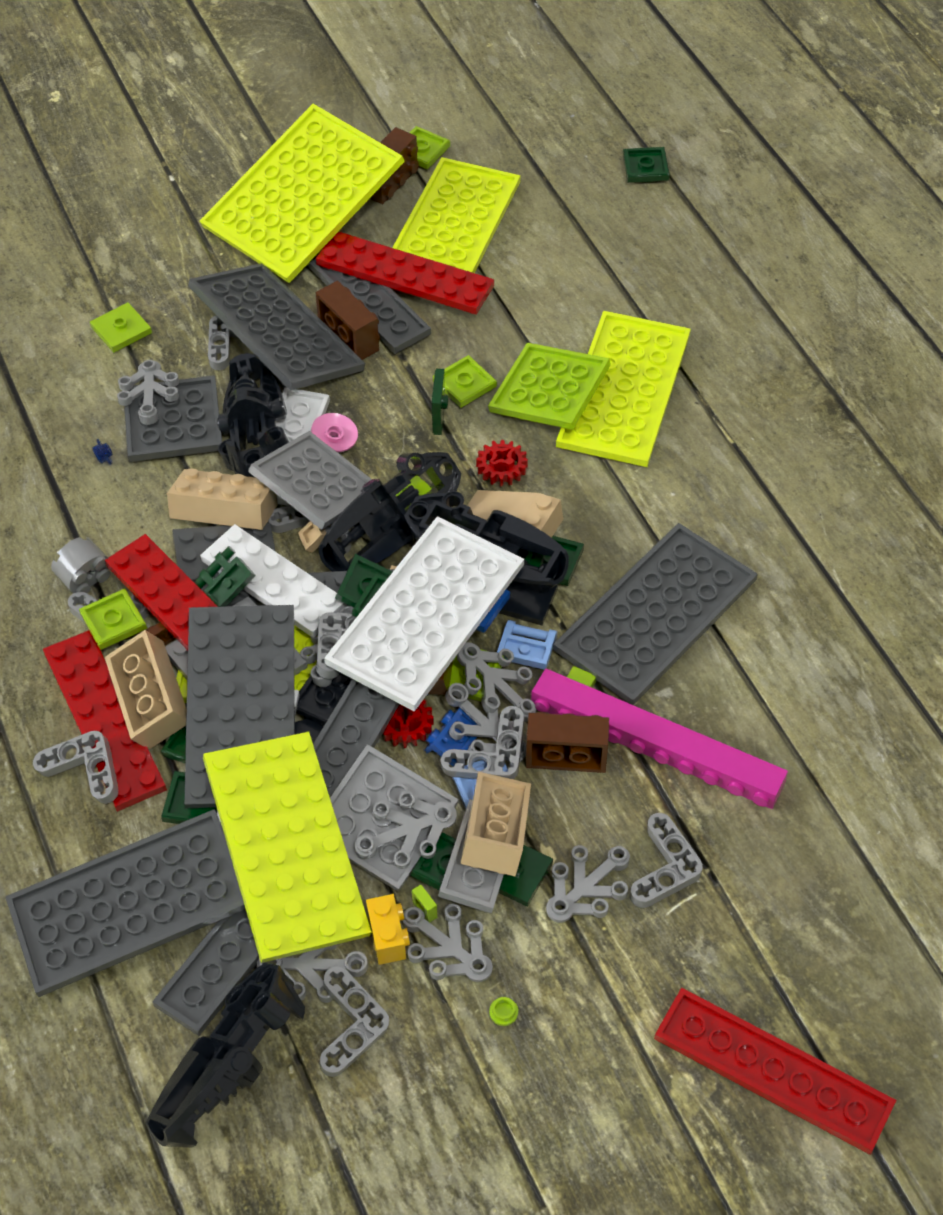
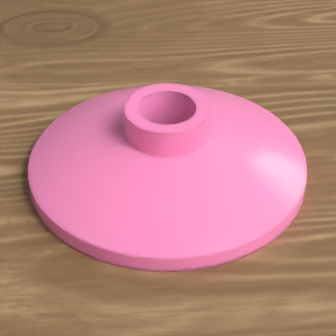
[311,413,358,453]

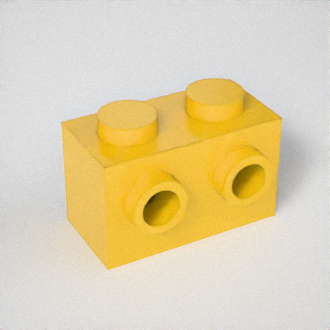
[366,894,410,965]

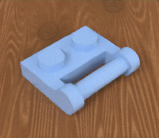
[497,620,558,670]

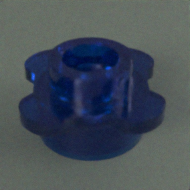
[92,438,113,465]

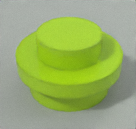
[489,997,518,1026]

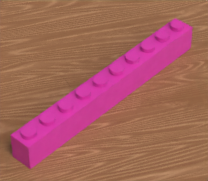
[531,668,788,809]

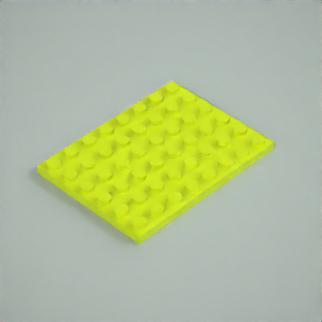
[199,104,405,283]

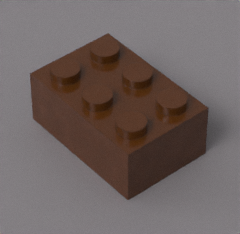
[370,127,419,205]
[315,280,380,360]
[526,712,609,773]

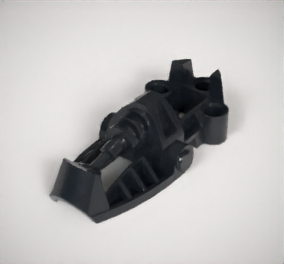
[217,353,289,478]
[319,452,462,572]
[404,491,569,592]
[146,962,305,1148]

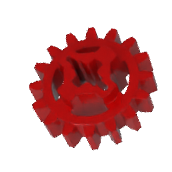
[476,440,528,486]
[382,699,434,748]

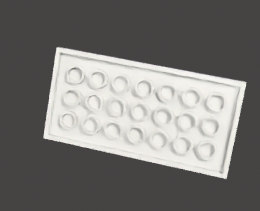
[324,516,524,711]

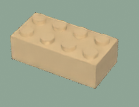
[167,468,278,530]
[105,630,187,750]

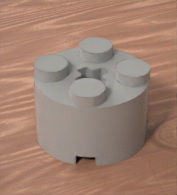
[51,537,111,593]

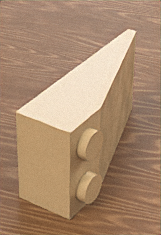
[467,490,563,538]
[461,771,531,876]

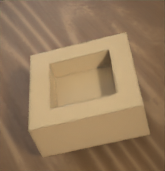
[298,521,326,553]

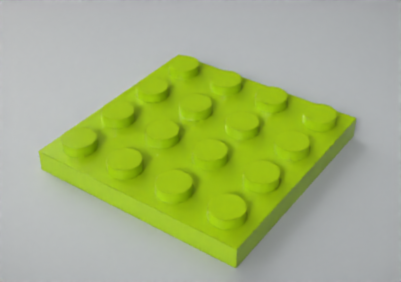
[488,343,611,430]

